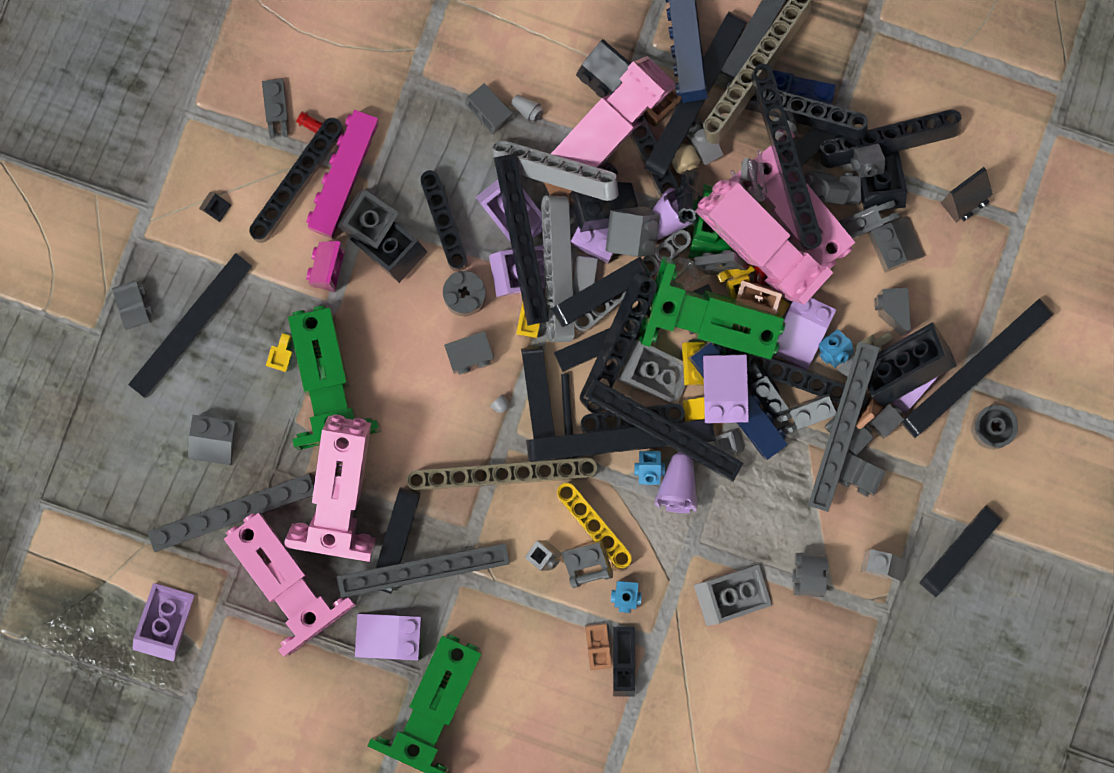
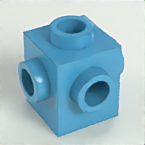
[818,329,854,368]
[634,451,665,485]
[610,581,642,613]

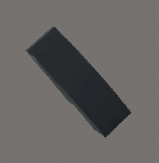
[613,627,635,697]

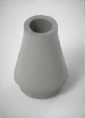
[511,94,544,122]

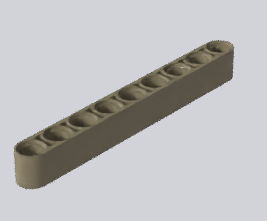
[704,0,812,144]
[407,458,597,491]

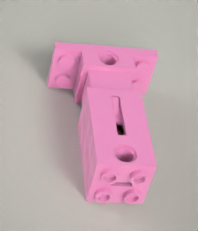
[551,56,675,168]
[729,130,855,269]
[695,180,833,305]
[284,415,376,562]
[224,513,356,657]

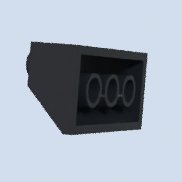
[868,322,957,407]

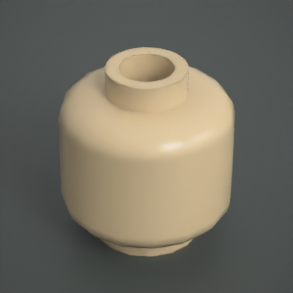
[672,143,701,174]

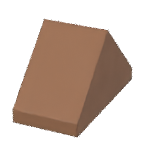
[736,280,783,314]

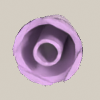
[652,188,697,241]
[654,452,697,513]

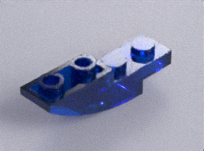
[749,66,836,105]

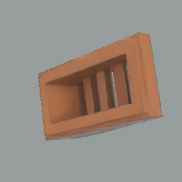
[643,88,681,127]
[856,397,885,429]

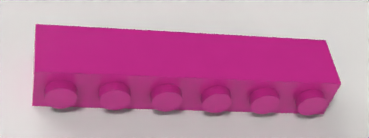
[306,109,379,239]

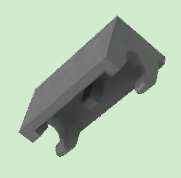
[465,83,512,134]

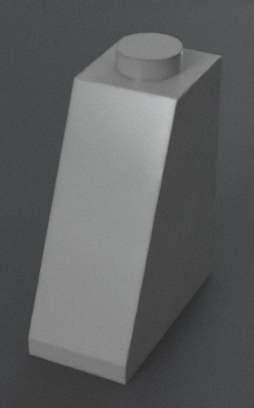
[860,549,907,582]

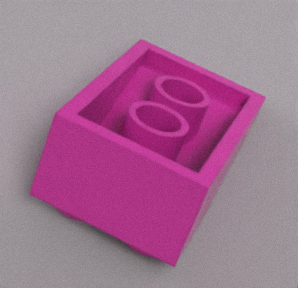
[306,241,345,292]

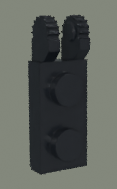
[747,362,790,418]

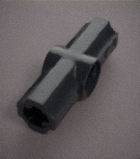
[675,170,703,223]

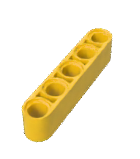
[557,483,632,569]

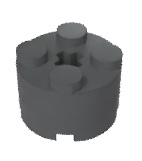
[443,271,486,317]
[971,405,1018,450]
[792,552,828,597]

